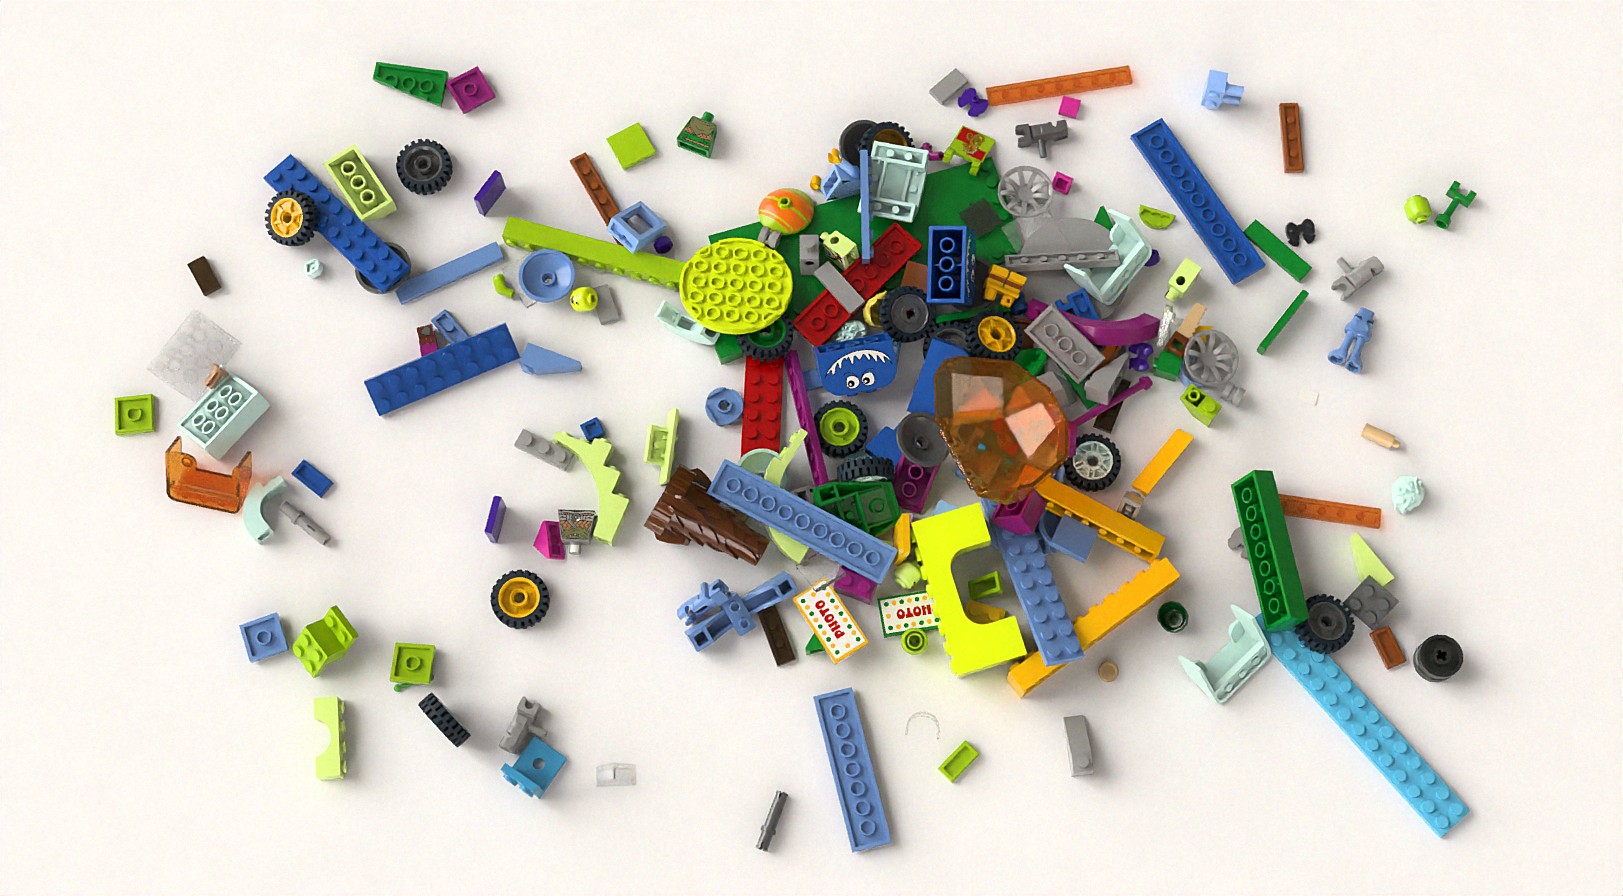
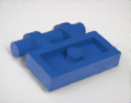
[1054,288,1099,320]

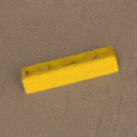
[1131,428,1194,497]

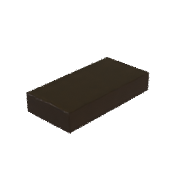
[187,256,222,296]

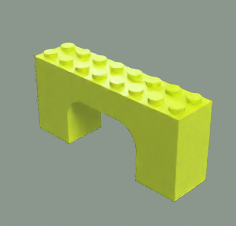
[910,502,1027,678]

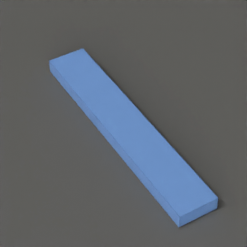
[395,242,504,305]

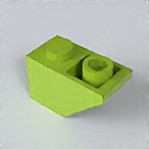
[1180,383,1222,427]

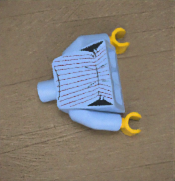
[810,148,861,201]

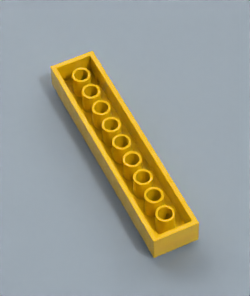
[1006,557,1181,699]

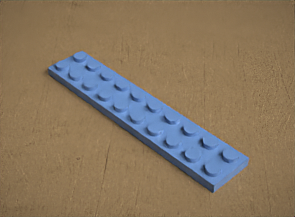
[706,459,899,585]
[981,492,1085,667]

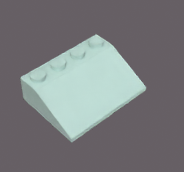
[176,371,270,461]

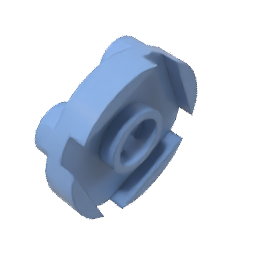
[705,387,743,426]

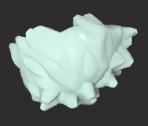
[831,320,869,343]
[1392,475,1425,514]

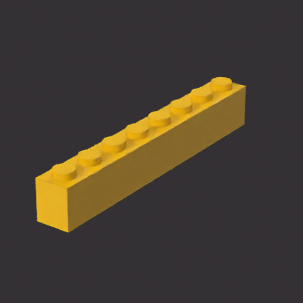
[1013,465,1166,564]

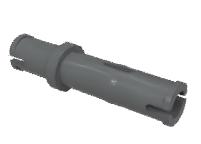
[756,790,788,852]

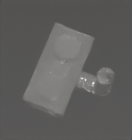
[1156,305,1184,347]

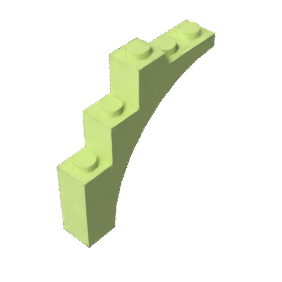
[553,431,631,546]

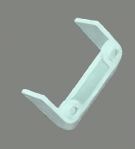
[1063,209,1152,305]
[1178,604,1271,704]

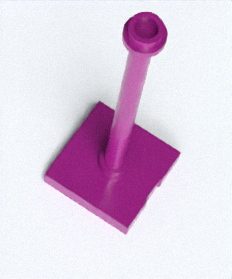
[1045,376,1153,458]

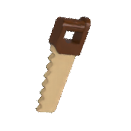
[1163,302,1207,358]

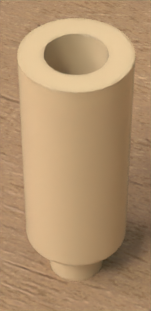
[1361,423,1401,449]

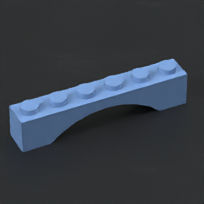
[684,571,798,652]

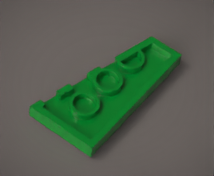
[373,62,449,107]

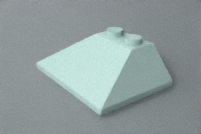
[857,141,929,223]

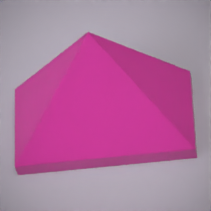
[533,521,565,560]

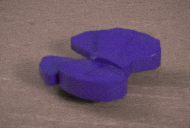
[957,88,988,117]
[1128,342,1154,372]

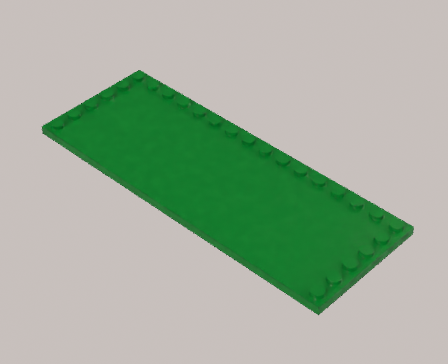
[708,156,1023,321]

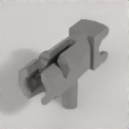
[1331,256,1384,301]
[499,696,548,754]

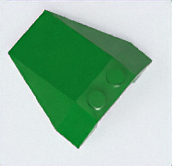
[813,482,901,538]

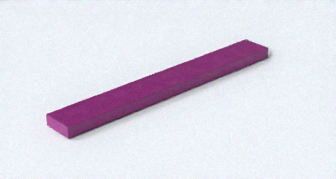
[784,350,829,487]

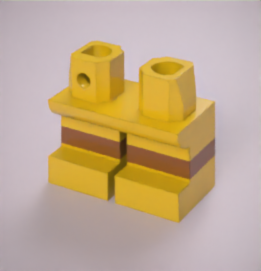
[983,264,1027,308]

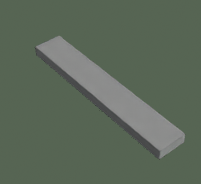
[1005,249,1120,272]

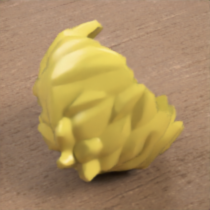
[863,291,887,328]

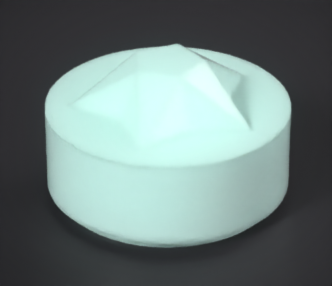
[304,258,323,278]

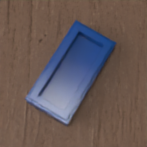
[291,459,334,498]

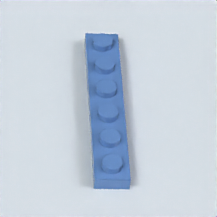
[860,150,874,264]

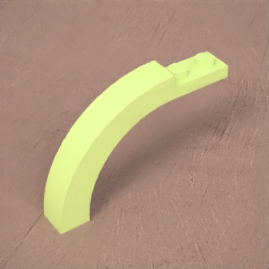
[763,428,809,565]

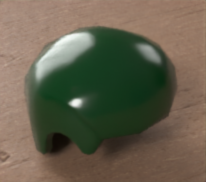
[1157,601,1189,633]

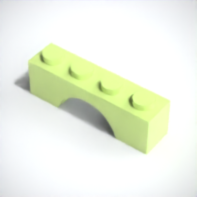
[313,696,347,780]

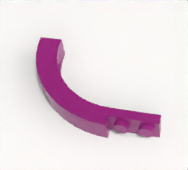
[1026,298,1160,346]

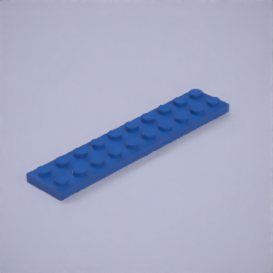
[1130,118,1266,285]
[263,154,411,294]

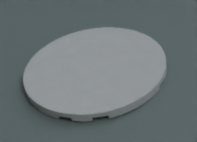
[1017,218,1129,321]

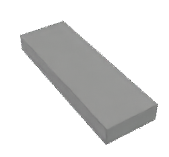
[814,261,865,315]

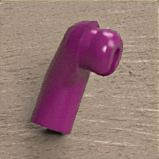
[920,142,944,161]

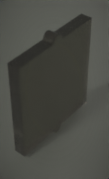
[959,198,1003,240]

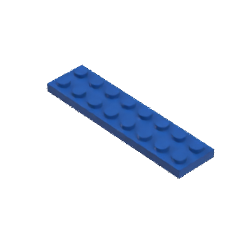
[364,322,521,416]

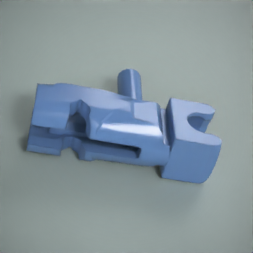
[677,579,730,626]

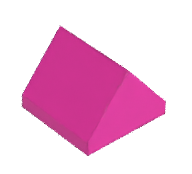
[1052,171,1074,195]

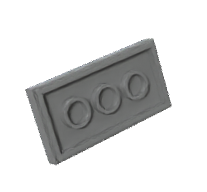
[1024,303,1106,384]

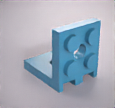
[501,736,567,799]

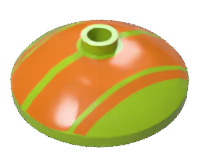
[758,188,814,235]

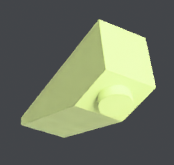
[1349,532,1394,587]

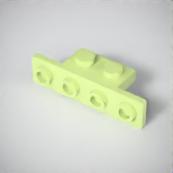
[644,408,680,485]

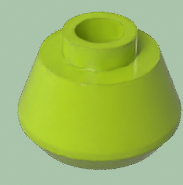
[901,628,928,655]

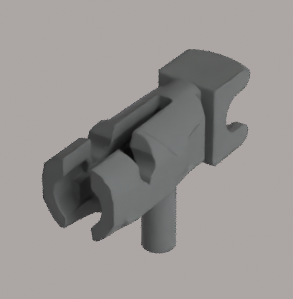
[1015,120,1068,158]

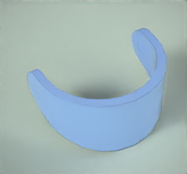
[1178,355,1206,388]

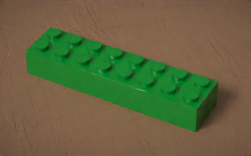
[1231,470,1309,631]

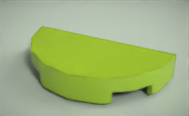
[1139,205,1176,230]

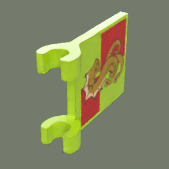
[942,125,996,176]

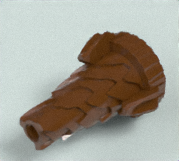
[644,464,770,566]

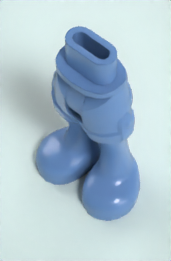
[1328,308,1374,373]

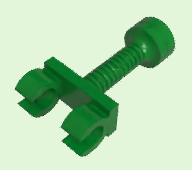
[1434,180,1477,229]

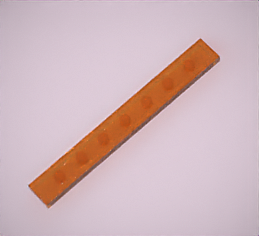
[986,65,1133,107]

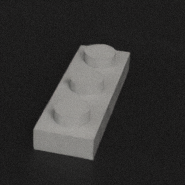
[514,429,574,471]

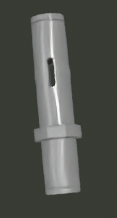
[280,501,331,546]

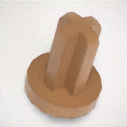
[204,363,229,389]

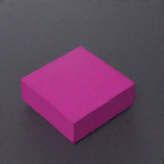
[1058,96,1081,119]

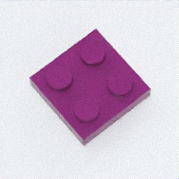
[446,66,496,114]

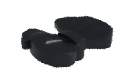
[1285,218,1316,247]

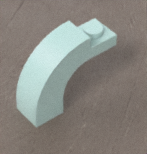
[654,301,720,345]
[243,475,288,544]

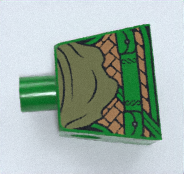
[677,112,717,159]

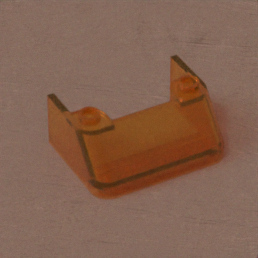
[165,436,252,514]

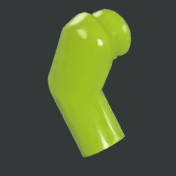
[493,274,515,299]

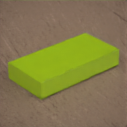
[938,740,979,783]

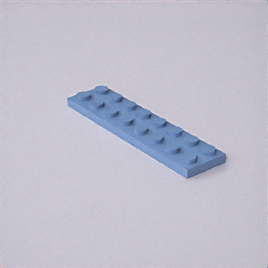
[813,687,892,853]

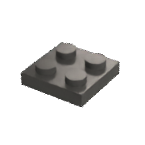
[1342,575,1399,630]

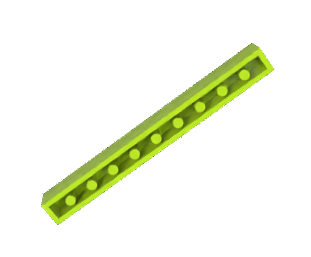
[502,216,686,290]

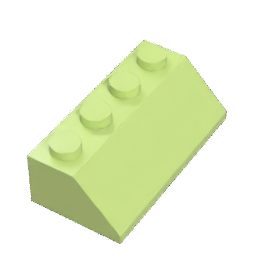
[323,144,397,222]

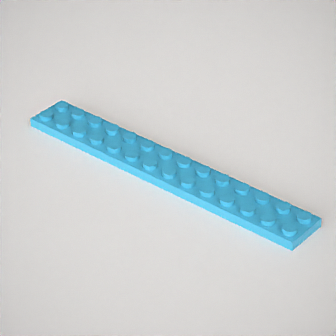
[1255,612,1470,838]

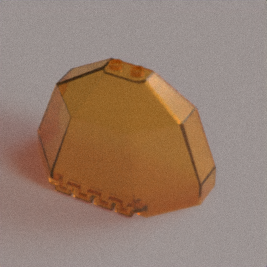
[934,356,1069,505]

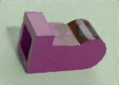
[417,324,439,356]

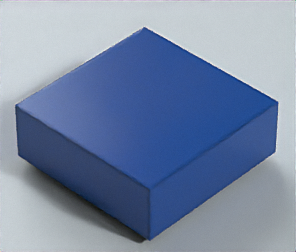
[580,417,605,442]

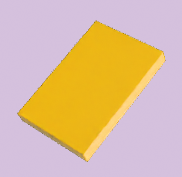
[893,513,911,566]

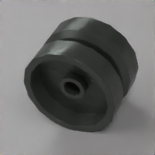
[1413,634,1463,683]

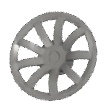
[998,166,1054,218]
[1184,330,1239,386]

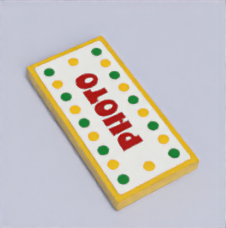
[793,578,869,664]

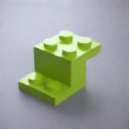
[291,605,359,678]

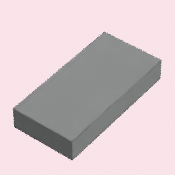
[929,68,968,105]
[593,284,619,325]

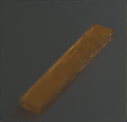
[1278,494,1381,529]

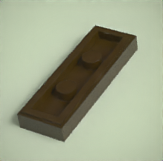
[1093,379,1131,434]
[757,605,796,667]

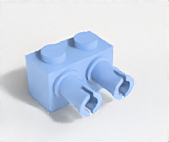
[1201,69,1244,109]

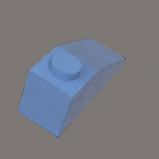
[519,343,582,375]

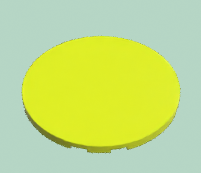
[679,238,793,335]

